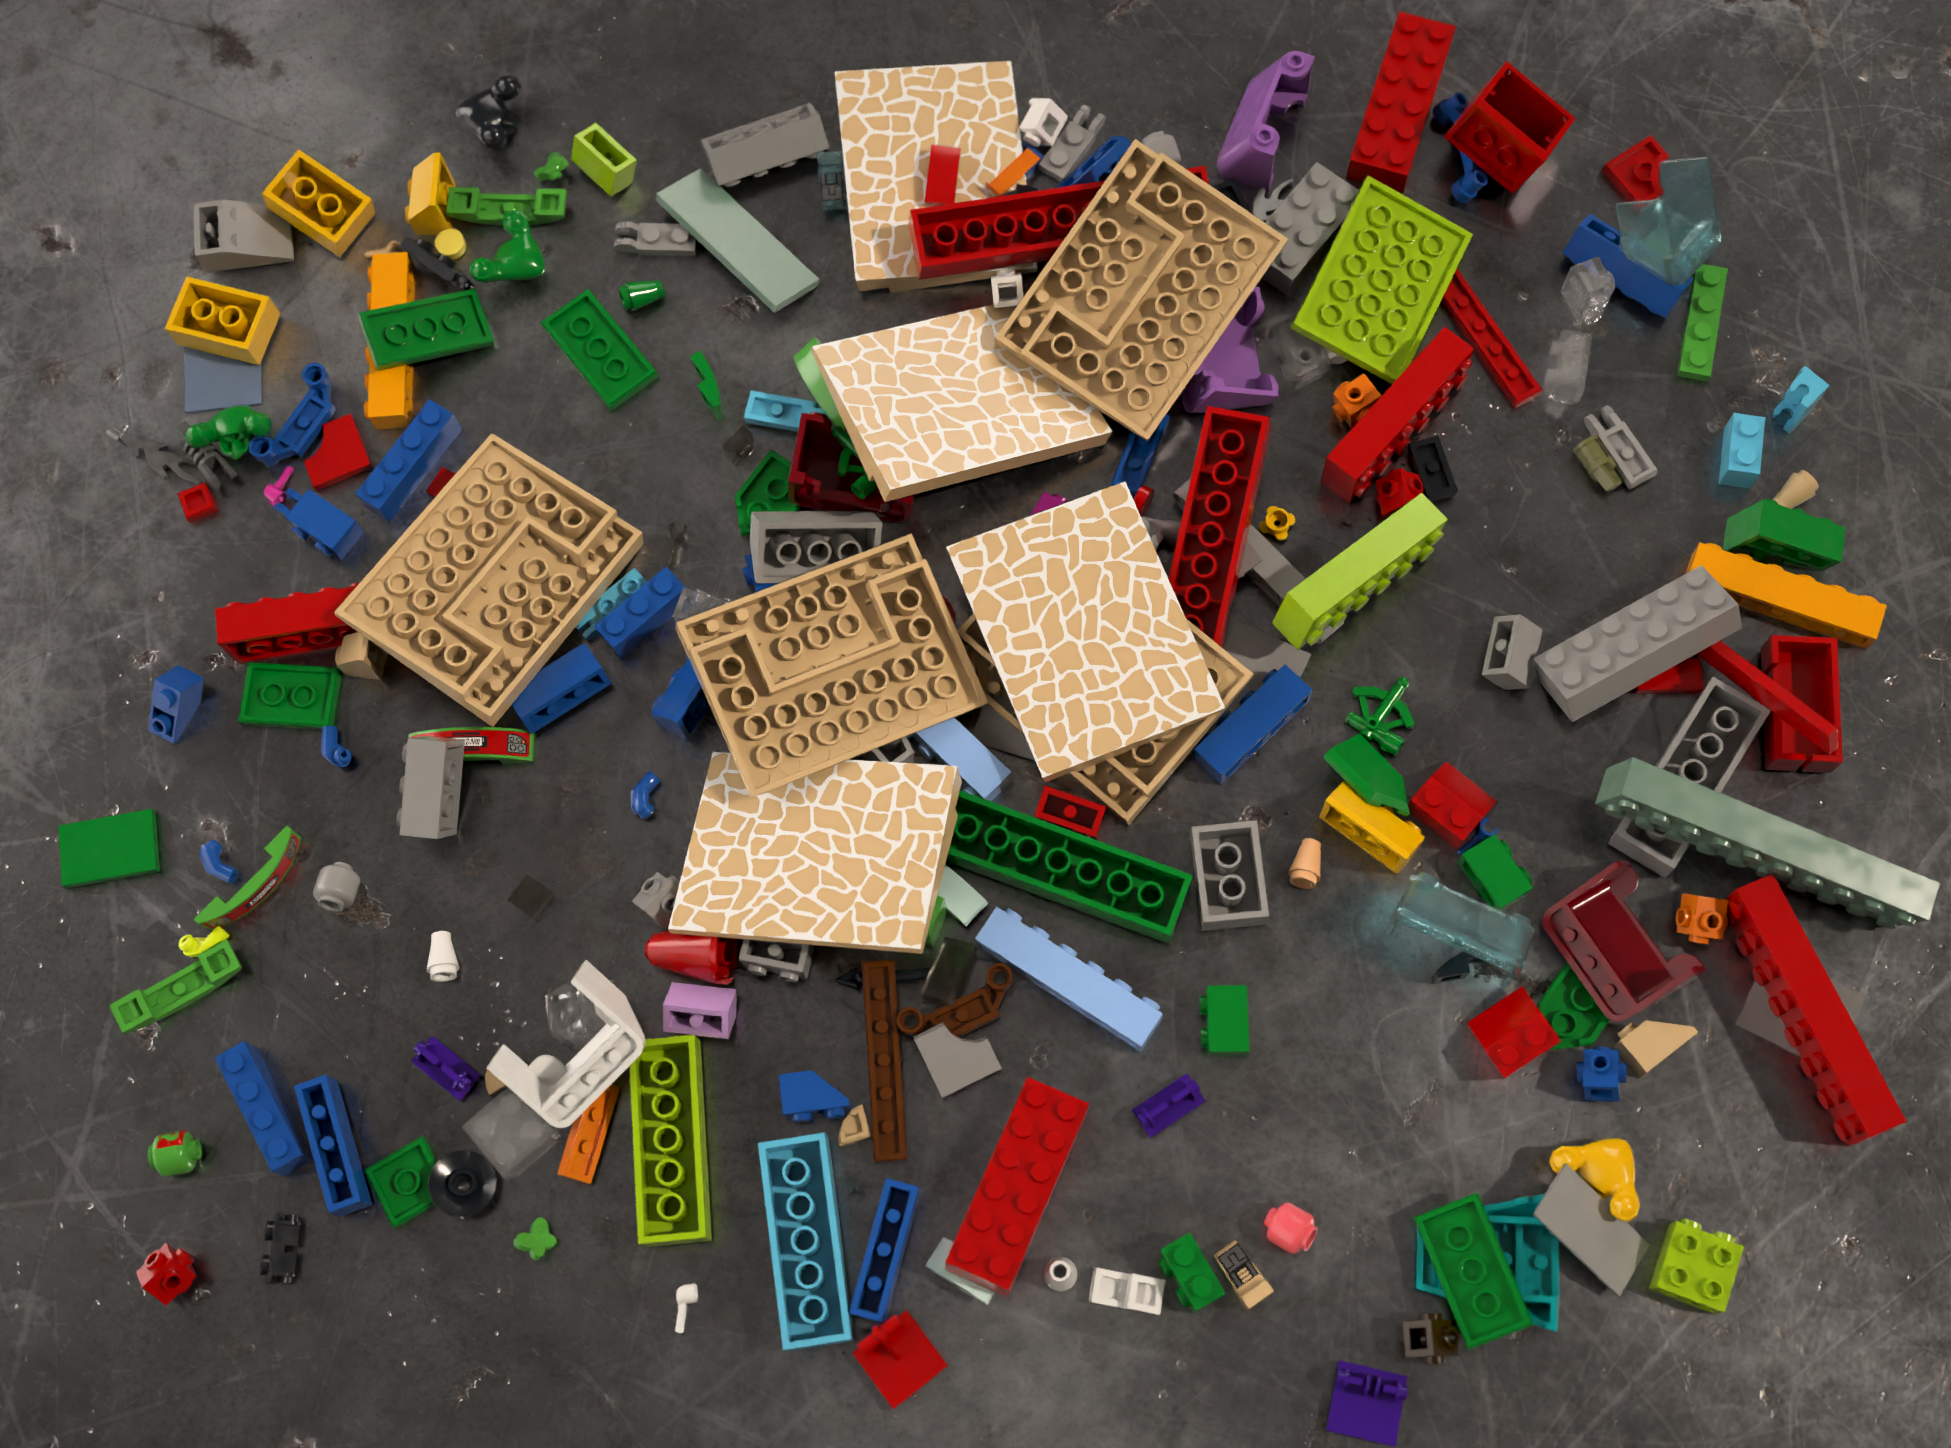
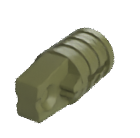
[1573,435,1623,492]

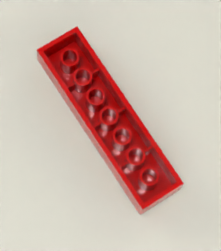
[1168,406,1272,648]
[1724,873,1907,1147]

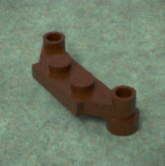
[897,963,1013,1037]

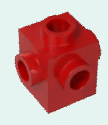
[1376,468,1423,517]
[136,1243,196,1306]

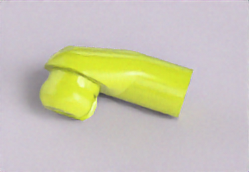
[178,925,230,957]

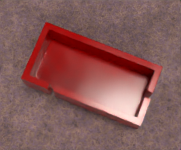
[1761,635,1843,773]

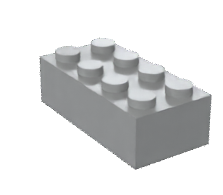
[1262,162,1359,297]

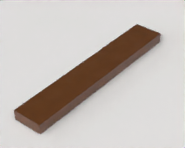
[862,960,907,1162]

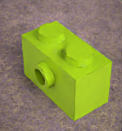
[571,123,637,197]

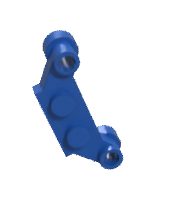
[1433,92,1490,204]
[249,363,336,466]

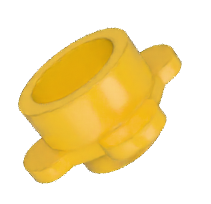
[1259,506,1295,541]

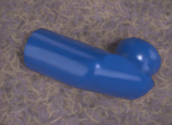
[321,726,352,767]
[199,840,238,884]

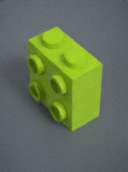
[1649,1218,1744,1315]

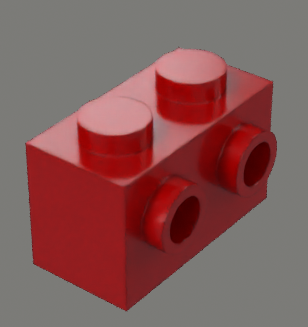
[1034,785,1107,838]

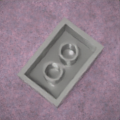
[396,736,465,839]
[1190,820,1269,931]

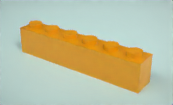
[364,252,415,430]
[1685,542,1887,650]

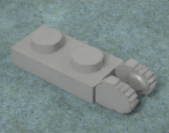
[1038,105,1106,182]
[613,222,698,256]
[1584,405,1658,490]

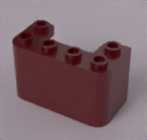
[788,412,915,524]

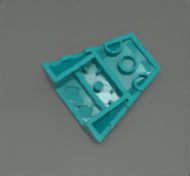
[1416,1194,1560,1332]

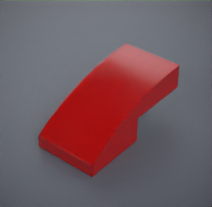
[925,144,961,205]

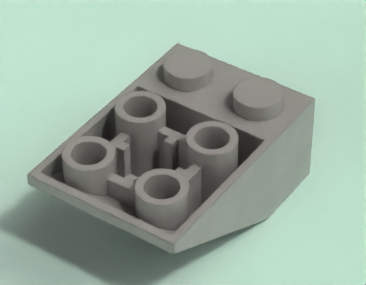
[193,200,294,273]

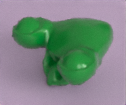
[470,210,545,283]
[185,404,271,460]

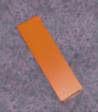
[986,148,1041,196]

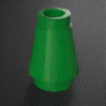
[618,280,665,311]

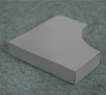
[913,1023,1002,1098]

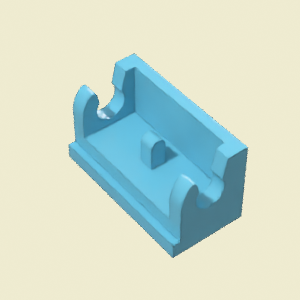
[1773,366,1830,434]

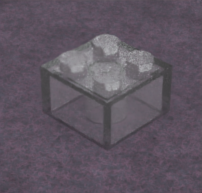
[462,1087,563,1182]

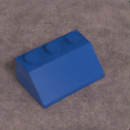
[651,656,710,741]

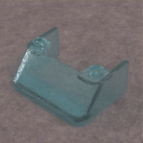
[1615,156,1721,286]
[1384,872,1535,988]

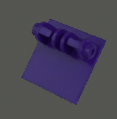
[1326,1360,1408,1447]

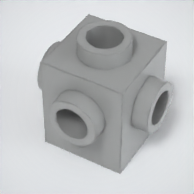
[631,872,680,929]

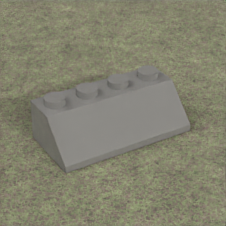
[701,103,830,187]
[750,511,882,583]

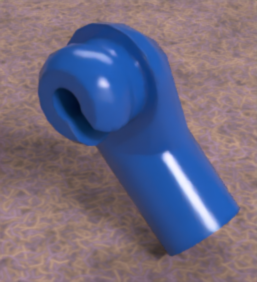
[631,771,661,819]

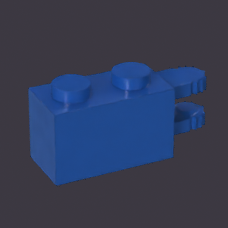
[273,487,364,560]

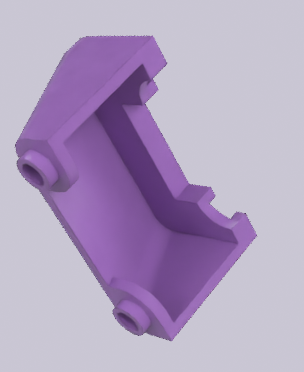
[1217,51,1315,192]
[1181,286,1279,414]

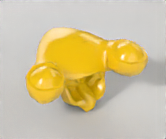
[1549,1138,1640,1222]

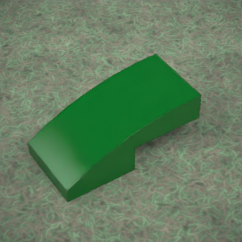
[690,350,724,420]

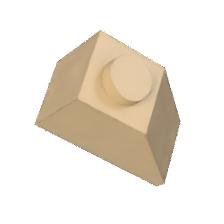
[335,632,388,680]
[1613,1020,1698,1078]

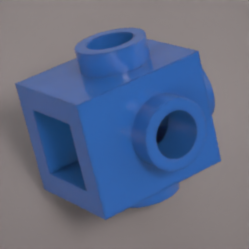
[1577,1046,1627,1102]

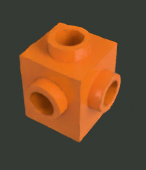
[1332,373,1382,429]
[1676,893,1728,944]

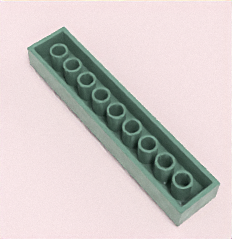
[1595,757,1940,929]

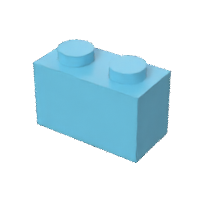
[1718,413,1765,489]

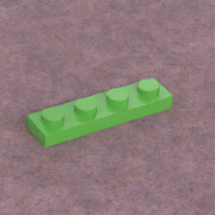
[1677,263,1728,382]

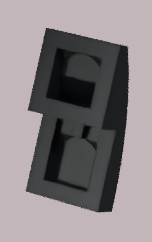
[1431,940,1500,984]

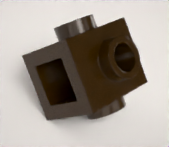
[1403,1313,1459,1364]

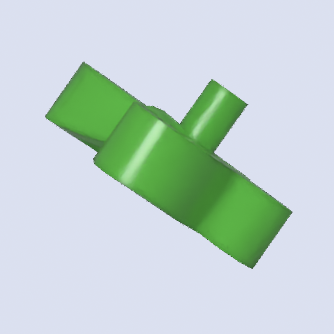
[534,151,568,181]
[513,1217,557,1261]

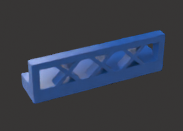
[1056,136,1131,188]

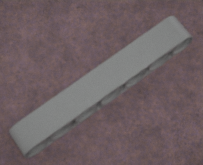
[1173,478,1344,644]

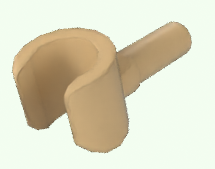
[365,240,405,258]

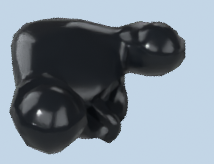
[456,75,522,150]

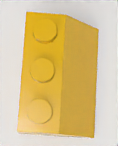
[1319,780,1425,875]

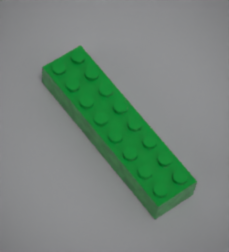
[946,790,1193,944]

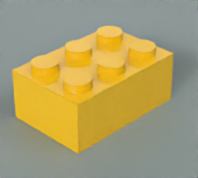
[262,149,375,257]
[164,276,281,365]

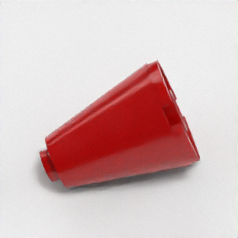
[644,930,739,985]

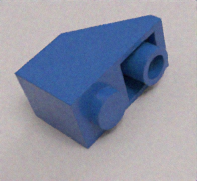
[147,665,204,744]
[779,1070,852,1123]

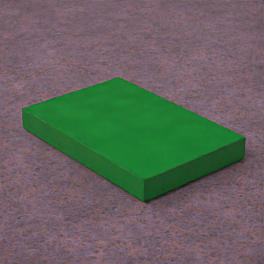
[238,662,342,729]
[58,809,160,889]

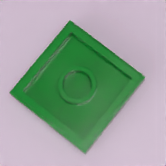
[364,1136,438,1229]

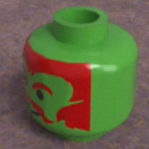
[148,1130,202,1177]

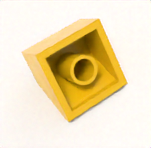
[405,152,455,235]

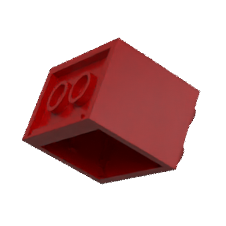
[1444,61,1576,194]

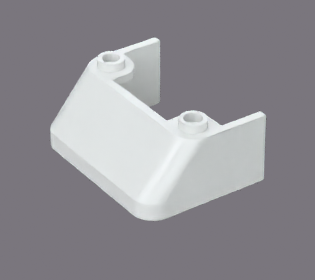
[487,960,646,1128]

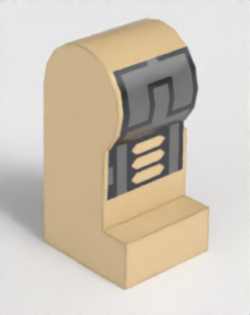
[1212,1240,1274,1311]

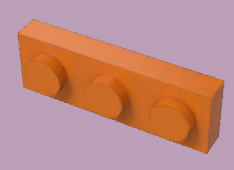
[557,1084,620,1184]

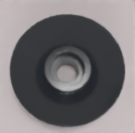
[428,1150,497,1217]

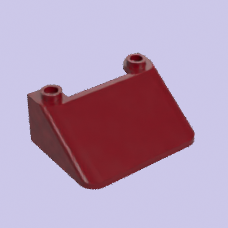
[1542,860,1707,1022]

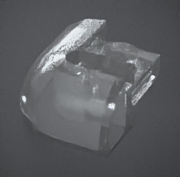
[544,979,614,1053]

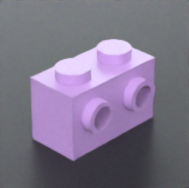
[663,982,736,1039]

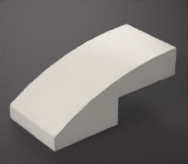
[1088,1268,1165,1315]

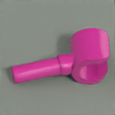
[264,466,294,506]

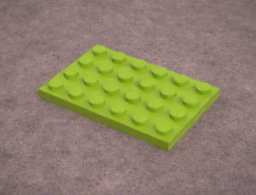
[1290,176,1473,384]

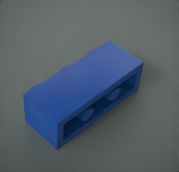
[594,566,692,660]
[512,643,612,734]

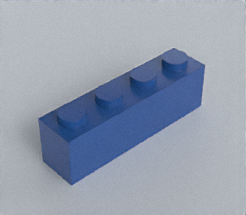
[1562,214,1693,318]
[355,399,462,523]
[1194,664,1313,785]
[215,1041,314,1176]
[294,1074,372,1217]
[849,1178,921,1324]

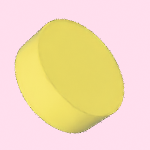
[435,229,466,260]

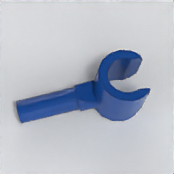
[1457,818,1499,857]

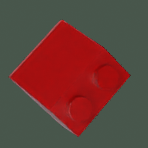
[1408,761,1498,851]
[1467,986,1562,1079]

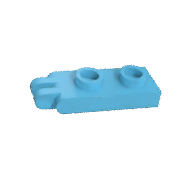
[744,391,828,432]
[575,568,647,641]

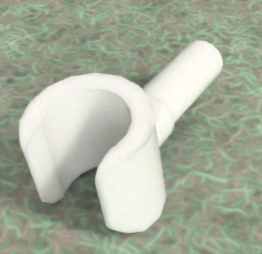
[675,1284,698,1333]

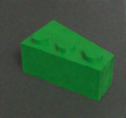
[1723,499,1846,571]

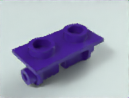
[411,1036,481,1101]
[1132,1074,1206,1138]

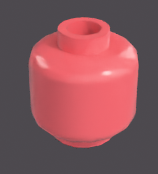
[1264,1202,1318,1254]

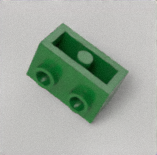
[1158,1233,1226,1313]

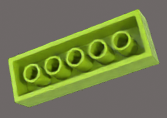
[1272,493,1448,650]
[630,1035,712,1247]

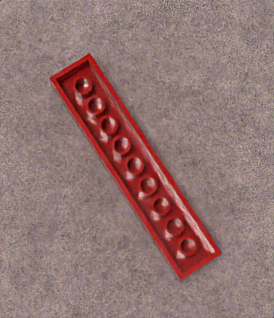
[908,166,1210,280]

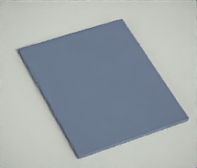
[184,346,262,413]

